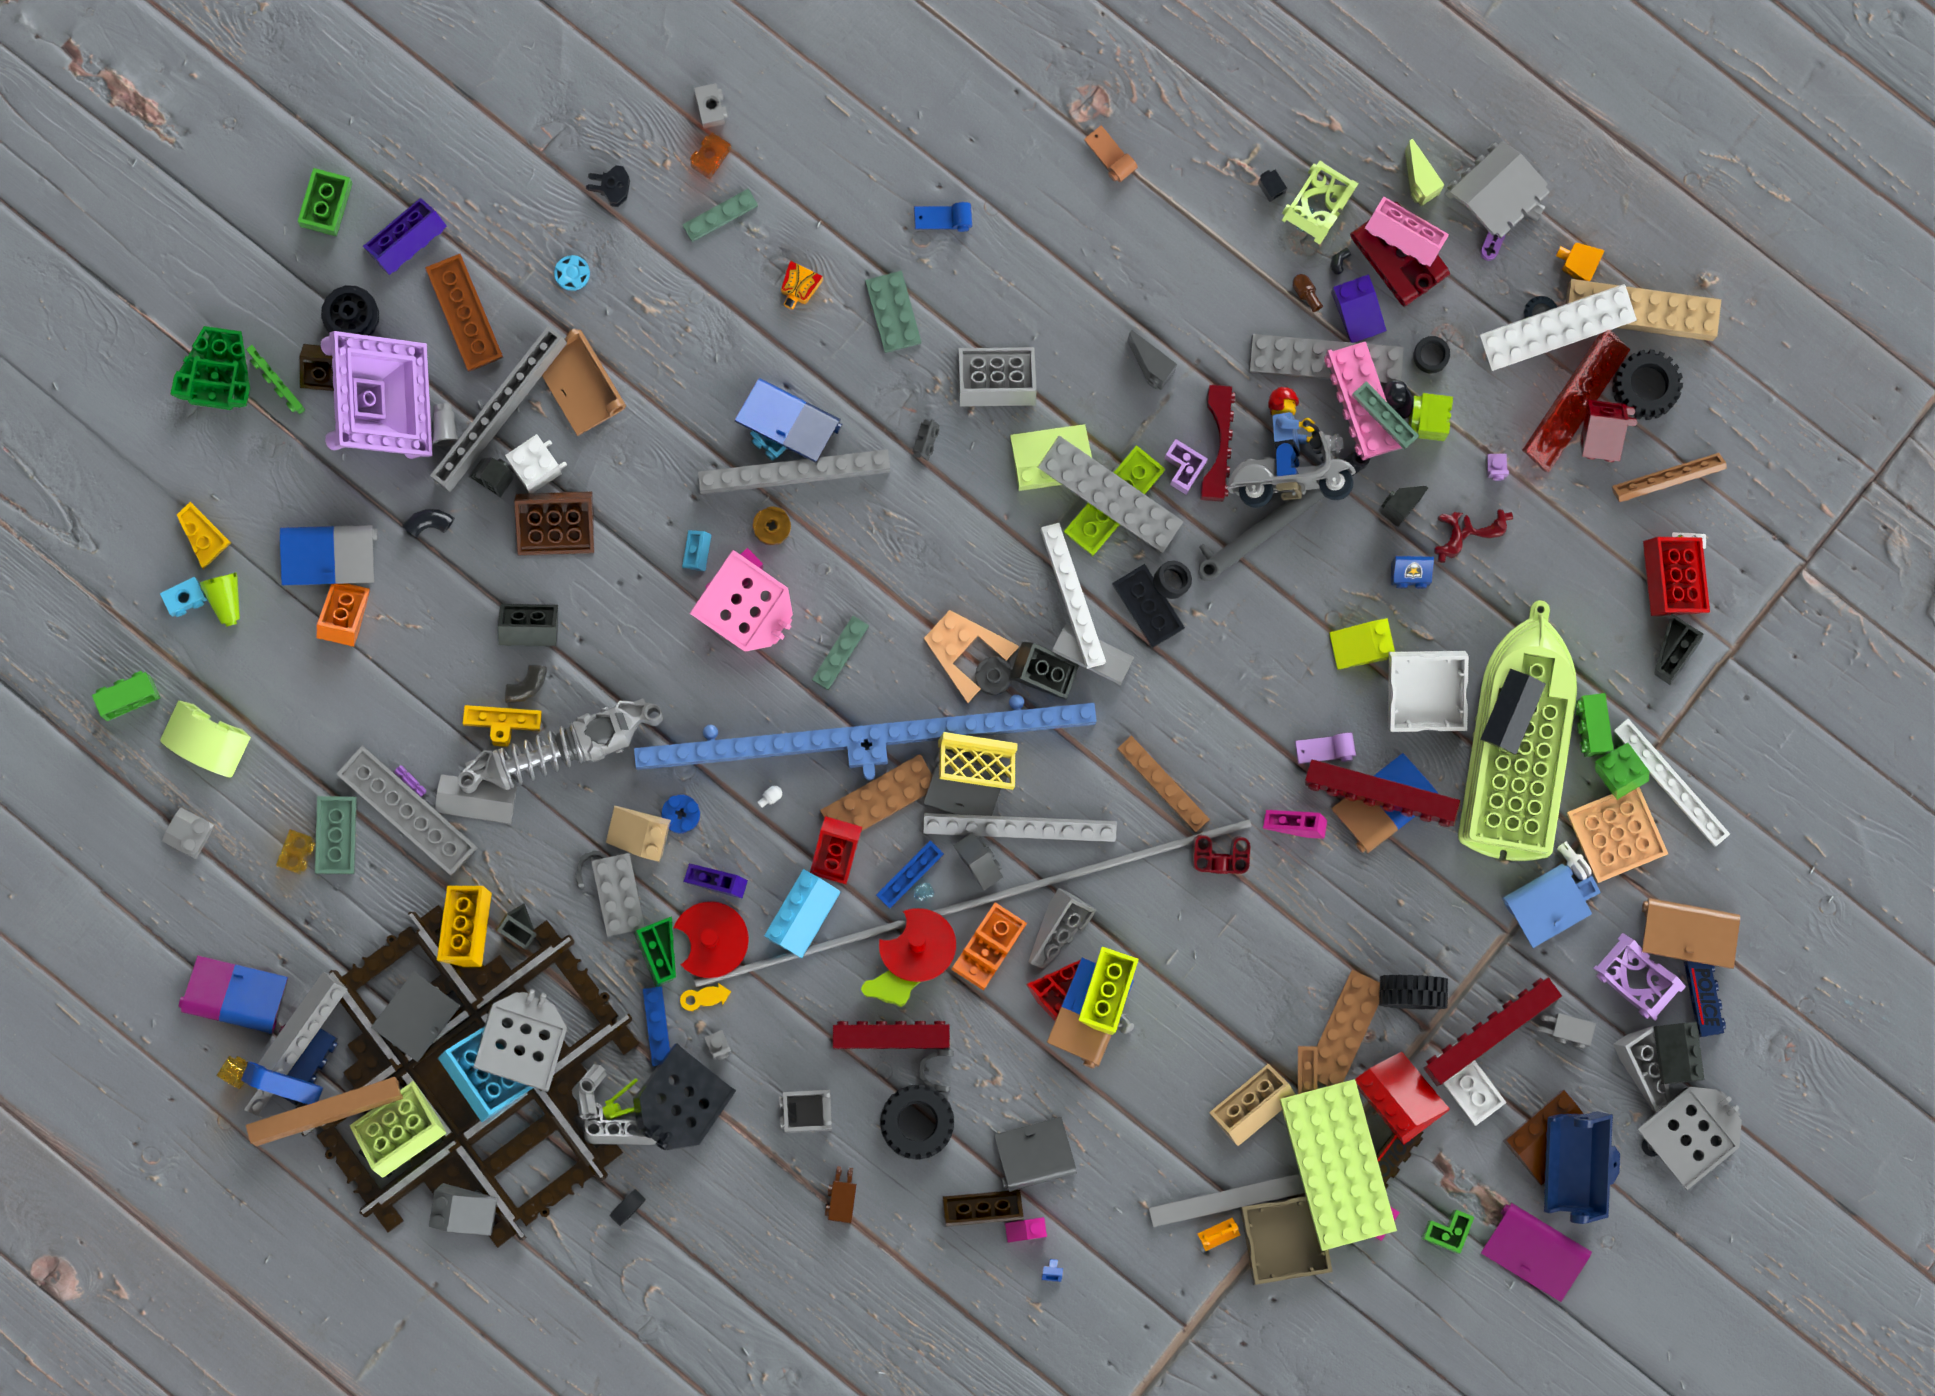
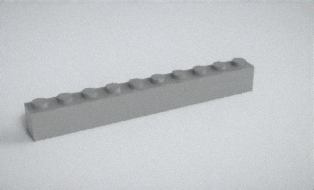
[430,326,567,492]
[698,449,890,495]

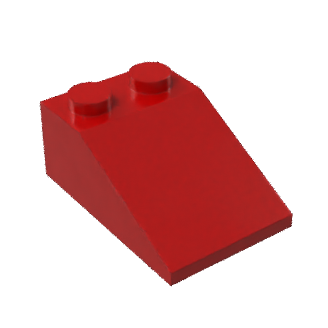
[810,816,862,884]

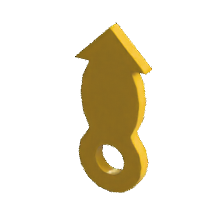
[680,983,731,1011]

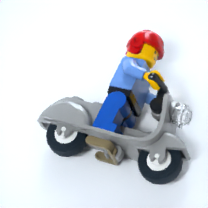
[1227,387,1356,508]

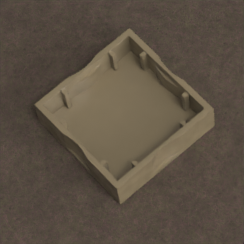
[1240,1196,1332,1285]

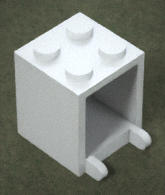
[505,434,567,493]

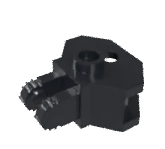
[586,165,630,207]

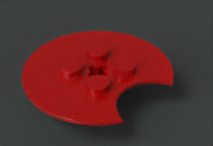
[673,902,749,978]
[879,908,956,982]

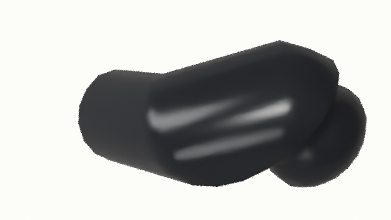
[1331,248,1351,275]

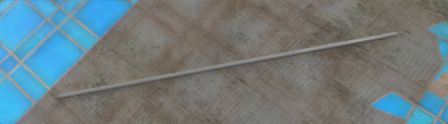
[694,819,1252,987]

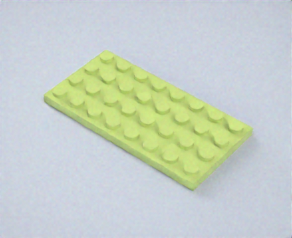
[1280,1079,1397,1251]

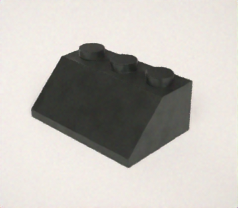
[1380,486,1429,527]
[498,604,558,647]
[1654,1022,1705,1084]

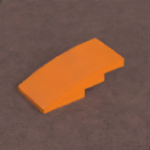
[951,902,1027,991]

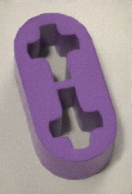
[1480,232,1505,261]

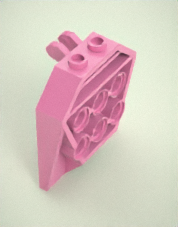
[689,550,793,651]

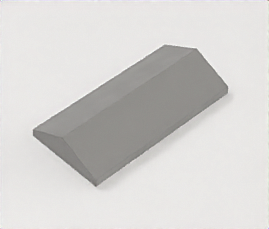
[1052,624,1134,685]
[435,774,518,824]

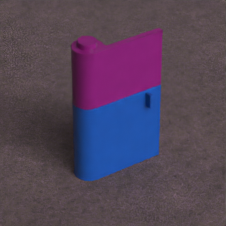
[178,955,288,1034]

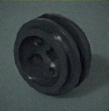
[321,285,379,336]

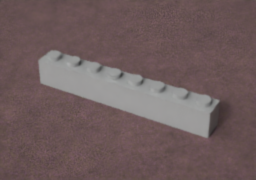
[234,971,348,1116]

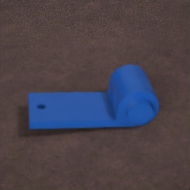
[914,202,972,232]

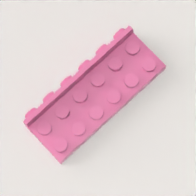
[1324,341,1402,460]

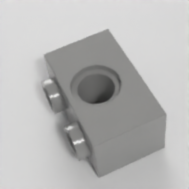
[694,83,728,129]

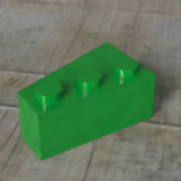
[634,916,676,987]

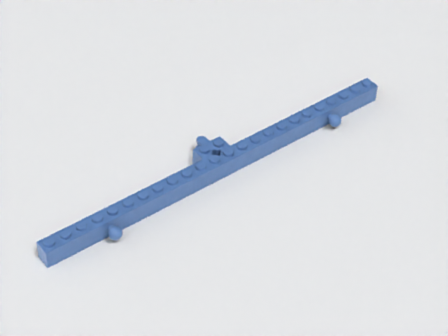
[634,694,1097,780]

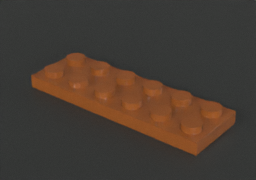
[425,253,503,372]

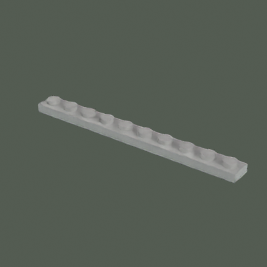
[923,813,1117,842]

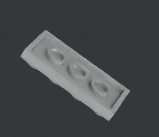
[591,853,645,937]

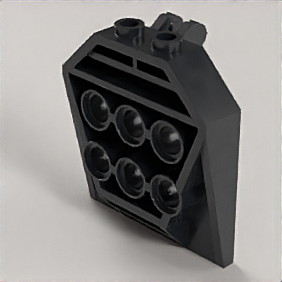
[633,1043,736,1150]

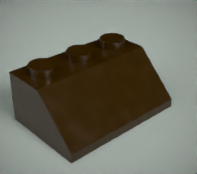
[299,344,334,391]

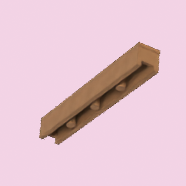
[246,1077,403,1146]

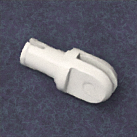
[1557,841,1591,880]

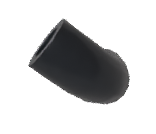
[402,509,455,538]

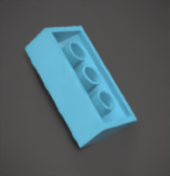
[764,869,841,958]

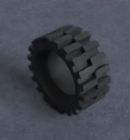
[1612,349,1683,420]
[1379,975,1448,1010]

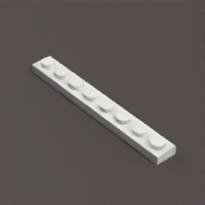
[1040,523,1106,669]
[1613,719,1730,847]

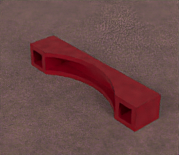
[1200,385,1235,502]

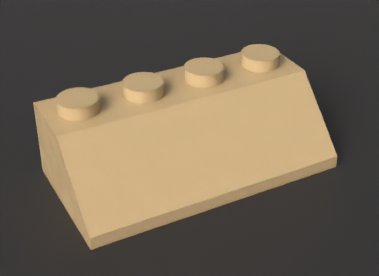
[1209,1064,1296,1146]

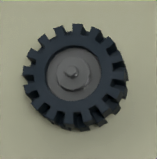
[1524,296,1557,319]

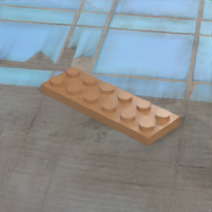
[820,754,932,832]
[1317,970,1380,1086]

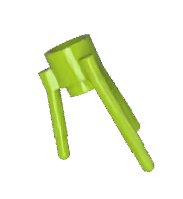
[602,1078,638,1120]

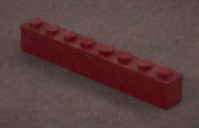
[1305,759,1461,827]
[1424,977,1562,1087]

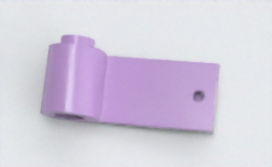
[1295,733,1356,764]

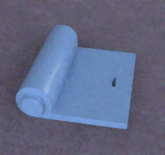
[1502,864,1592,948]

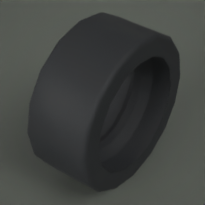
[1413,336,1450,373]
[1153,560,1192,599]
[609,1189,646,1226]

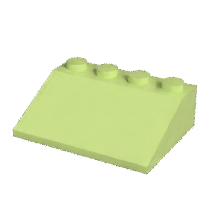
[1010,424,1092,491]
[349,1081,446,1178]

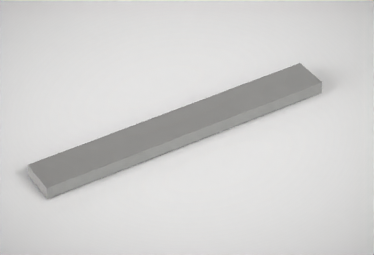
[1149,1174,1305,1227]

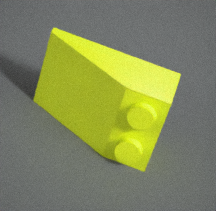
[1329,618,1395,670]

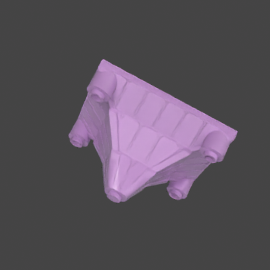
[321,331,432,459]

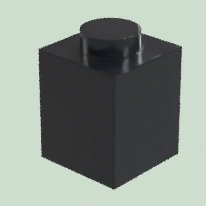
[1258,169,1287,202]

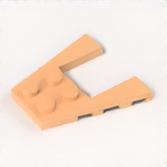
[924,610,1019,703]

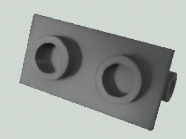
[912,419,940,461]

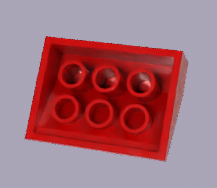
[1643,537,1710,616]
[1355,1052,1450,1145]

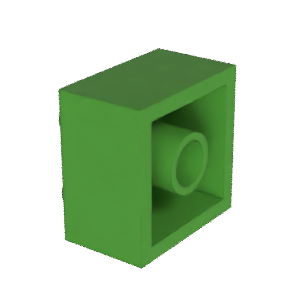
[1595,742,1650,800]

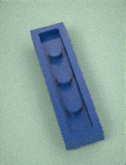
[876,840,944,909]
[643,986,670,1066]

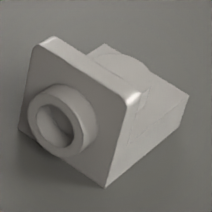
[704,1030,732,1061]

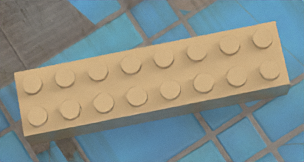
[1565,279,1721,341]

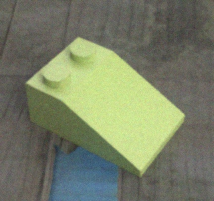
[1405,139,1444,206]

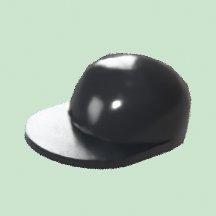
[1383,380,1413,419]

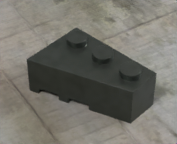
[469,458,513,498]

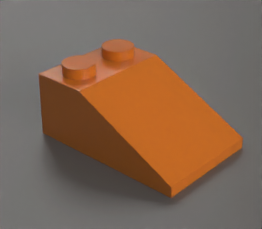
[317,583,370,647]

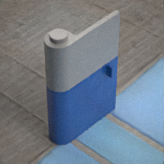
[280,525,378,585]

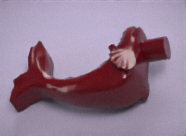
[1461,509,1513,540]
[1434,512,1463,563]

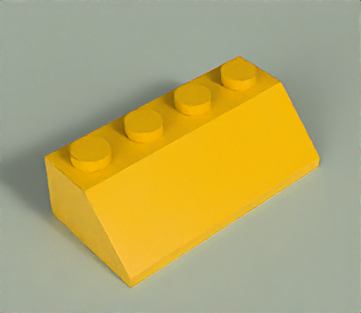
[437,886,492,967]

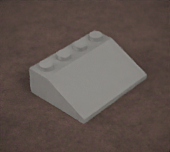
[959,347,1036,406]

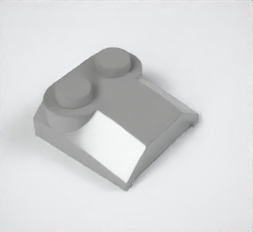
[162,808,215,859]

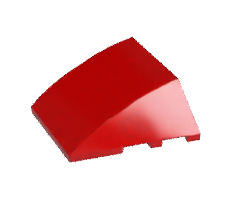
[1026,959,1081,1021]

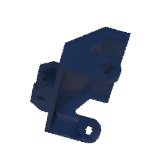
[1544,1111,1620,1224]

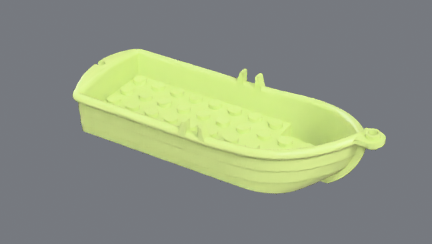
[1458,600,1577,861]

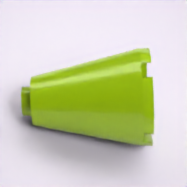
[199,572,240,627]

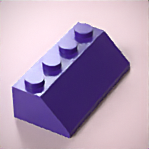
[363,198,447,275]

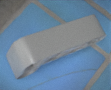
[584,1102,656,1145]

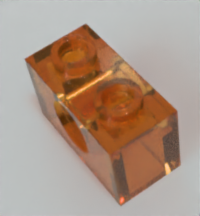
[690,132,731,179]

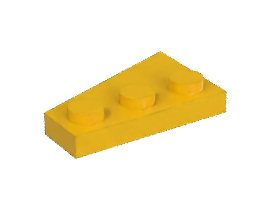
[177,502,231,569]

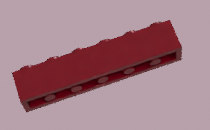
[833,1021,950,1049]

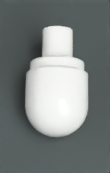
[757,786,782,808]

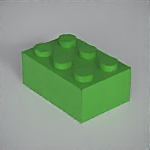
[297,168,353,237]
[92,671,161,721]
[1575,693,1614,757]

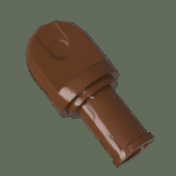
[1293,274,1323,312]

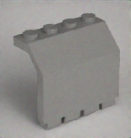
[1444,141,1549,238]

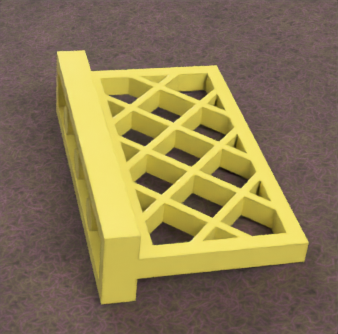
[938,732,1017,790]

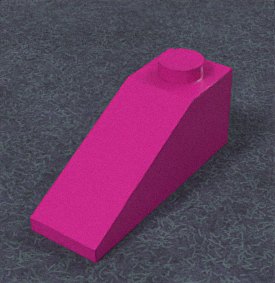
[1263,810,1327,839]

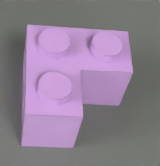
[1164,439,1208,495]

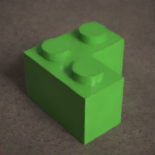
[1421,1210,1474,1254]

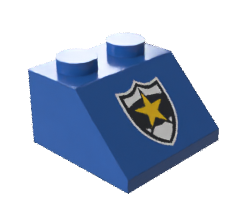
[1391,556,1434,589]

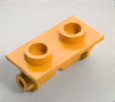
[1197,1217,1241,1251]

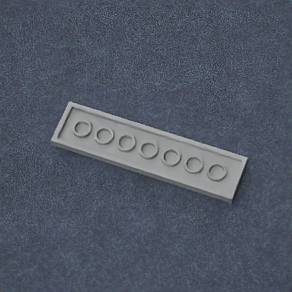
[1249,334,1404,384]
[1037,436,1184,553]
[336,746,477,877]

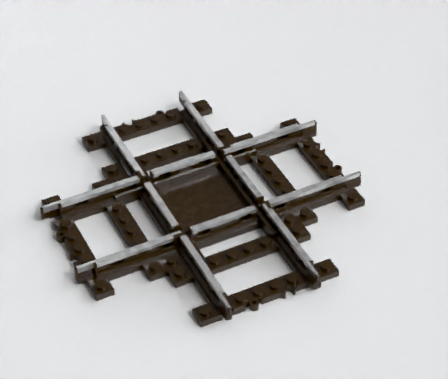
[295,905,640,1248]

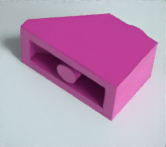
[1005,1217,1047,1243]

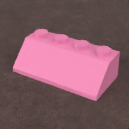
[1365,197,1449,266]

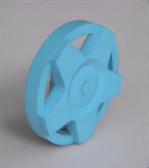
[554,255,590,291]

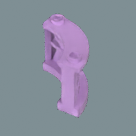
[1593,933,1686,1021]

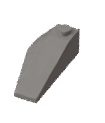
[1028,888,1096,969]
[1613,1026,1671,1113]

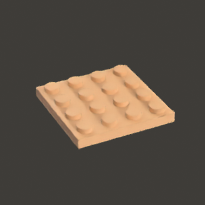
[1567,787,1668,883]

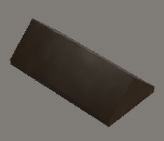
[943,1190,1024,1227]

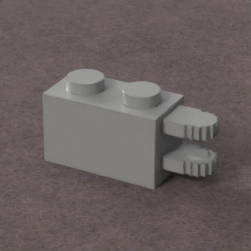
[1537,1013,1596,1049]

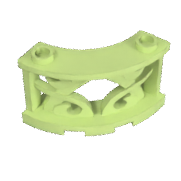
[1282,161,1359,244]

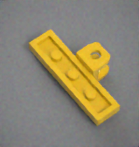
[463,705,542,747]

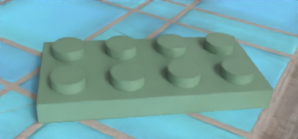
[865,271,921,353]
[315,796,357,874]

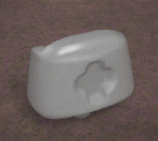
[1117,1014,1134,1034]

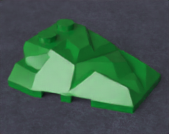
[170,326,250,410]

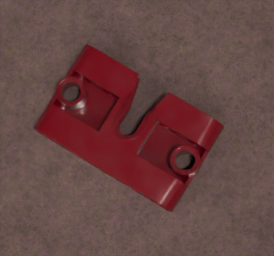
[1350,201,1450,307]

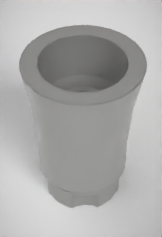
[432,403,459,447]

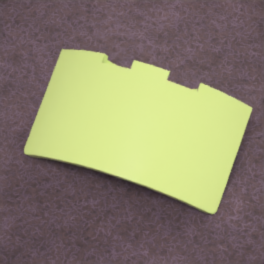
[160,700,251,777]

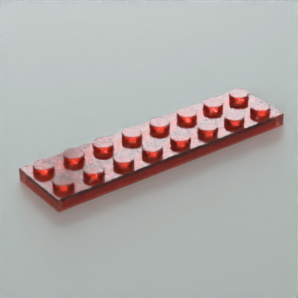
[1522,330,1630,473]

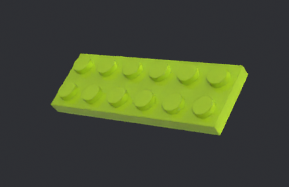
[1064,445,1166,556]

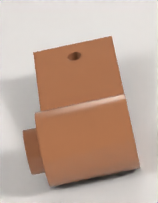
[1084,125,1138,182]

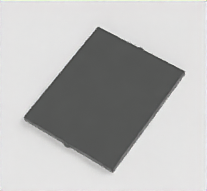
[371,971,460,1062]

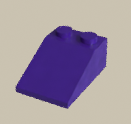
[1331,274,1387,343]

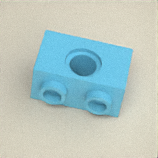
[160,577,207,617]

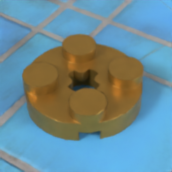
[753,506,791,545]

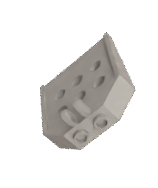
[473,989,567,1092]
[1637,1087,1742,1190]

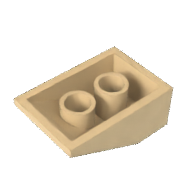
[606,806,671,862]

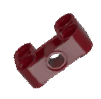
[1192,834,1251,874]

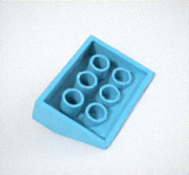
[438,1026,534,1122]

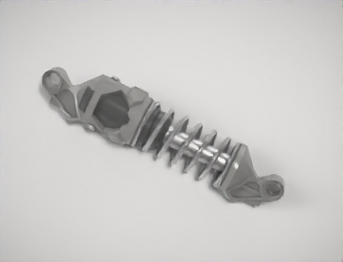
[457,699,663,793]

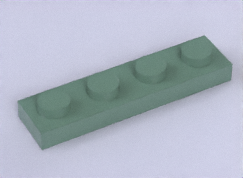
[682,188,758,242]
[1352,381,1419,450]
[812,616,869,690]

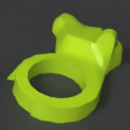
[861,971,920,1007]

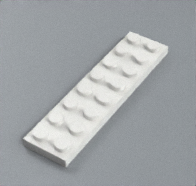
[1480,284,1637,371]

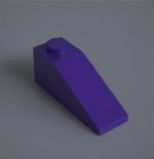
[683,863,748,898]

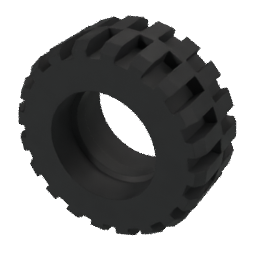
[880,1085,954,1160]

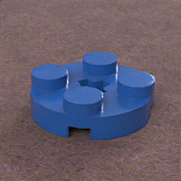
[662,795,700,834]

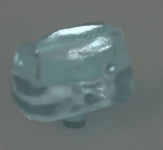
[914,883,935,901]

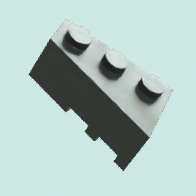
[1654,613,1704,685]

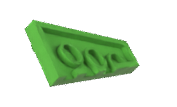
[246,345,305,415]

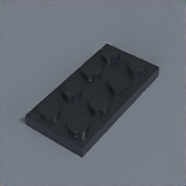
[1112,564,1185,649]

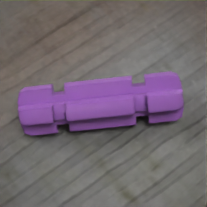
[394,765,427,797]

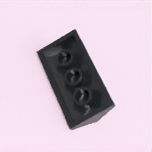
[1480,669,1546,755]

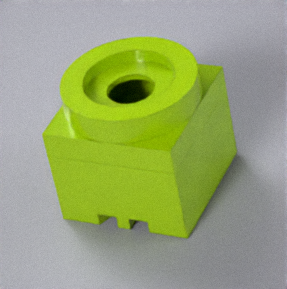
[1408,393,1453,441]

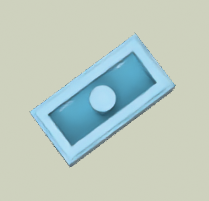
[682,530,711,571]

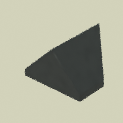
[496,904,537,950]

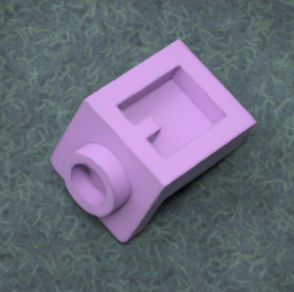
[1487,454,1509,481]

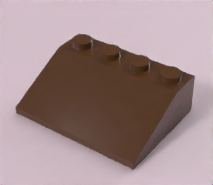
[514,491,594,555]
[1503,1090,1584,1186]

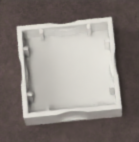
[1388,651,1469,732]

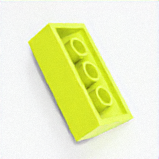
[1078,947,1139,1035]

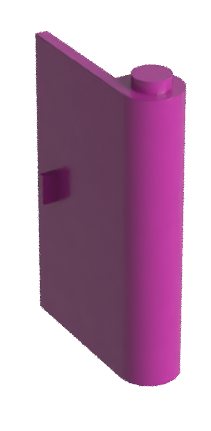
[1481,1202,1592,1302]

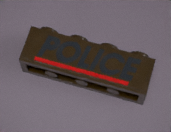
[1376,1131,1424,1189]

